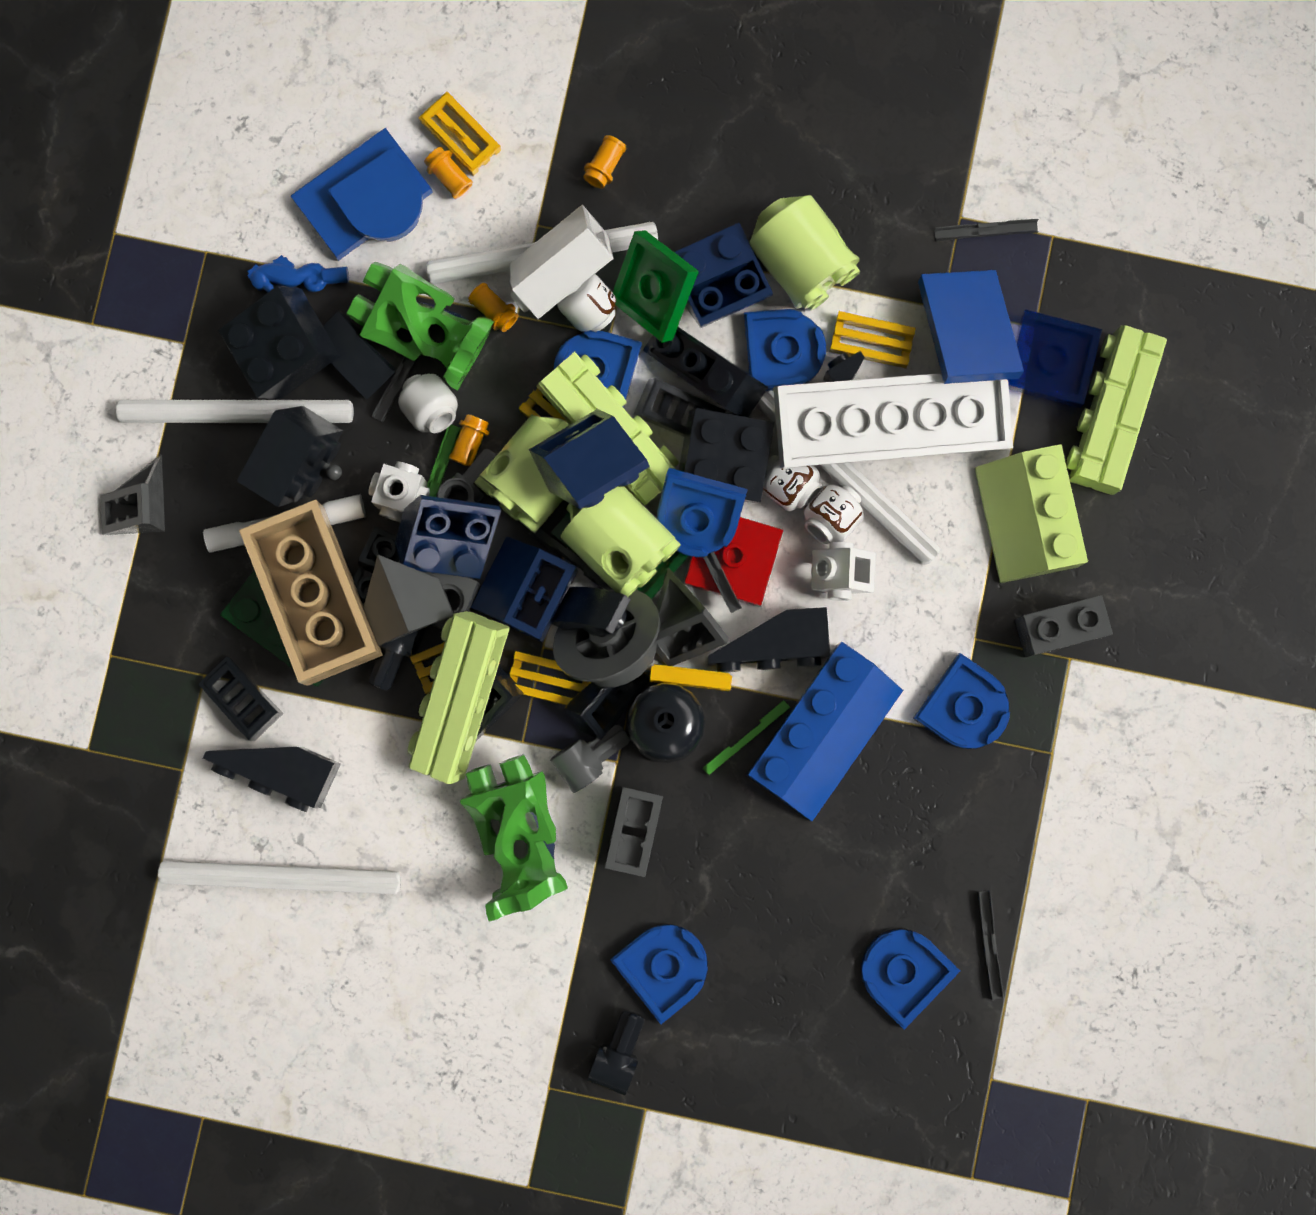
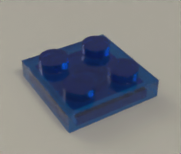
[1008,310,1103,408]

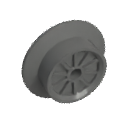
[553,590,660,687]

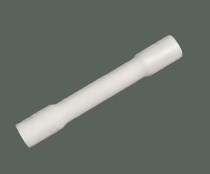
[203,494,366,553]

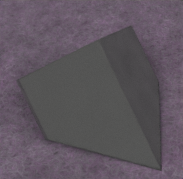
[101,454,165,535]
[363,555,454,646]
[656,567,729,666]

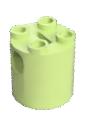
[749,195,860,311]
[474,415,570,533]
[560,486,681,597]

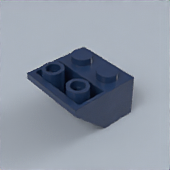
[675,223,773,328]
[529,409,650,509]
[395,495,501,579]
[471,536,578,643]

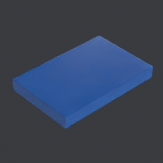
[291,128,433,261]
[918,270,1024,384]

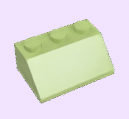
[974,444,1088,583]

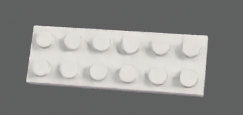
[773,373,1013,468]

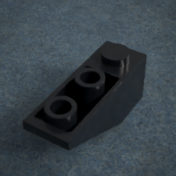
[643,327,768,417]
[707,607,830,673]
[202,747,341,812]

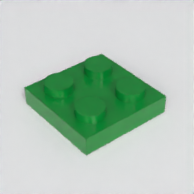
[613,230,699,342]

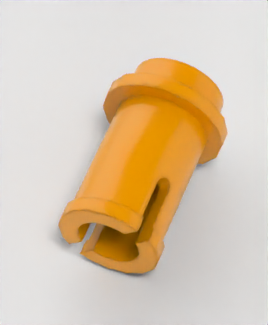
[583,135,627,189]
[424,147,473,199]
[468,283,519,332]
[448,414,489,467]

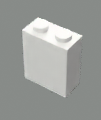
[509,204,614,319]

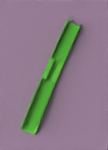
[426,425,461,497]
[703,700,790,775]

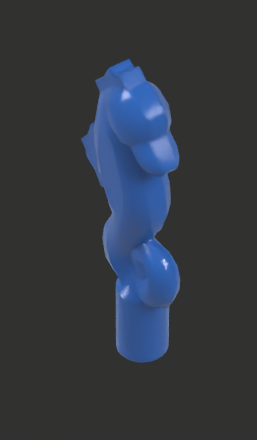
[247,255,349,293]

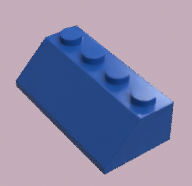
[746,641,904,822]

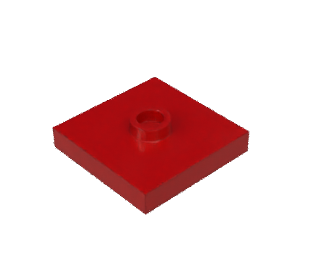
[685,517,783,607]

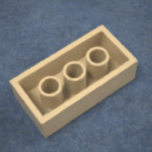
[239,499,383,686]

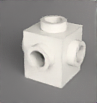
[369,461,430,522]
[811,542,876,601]

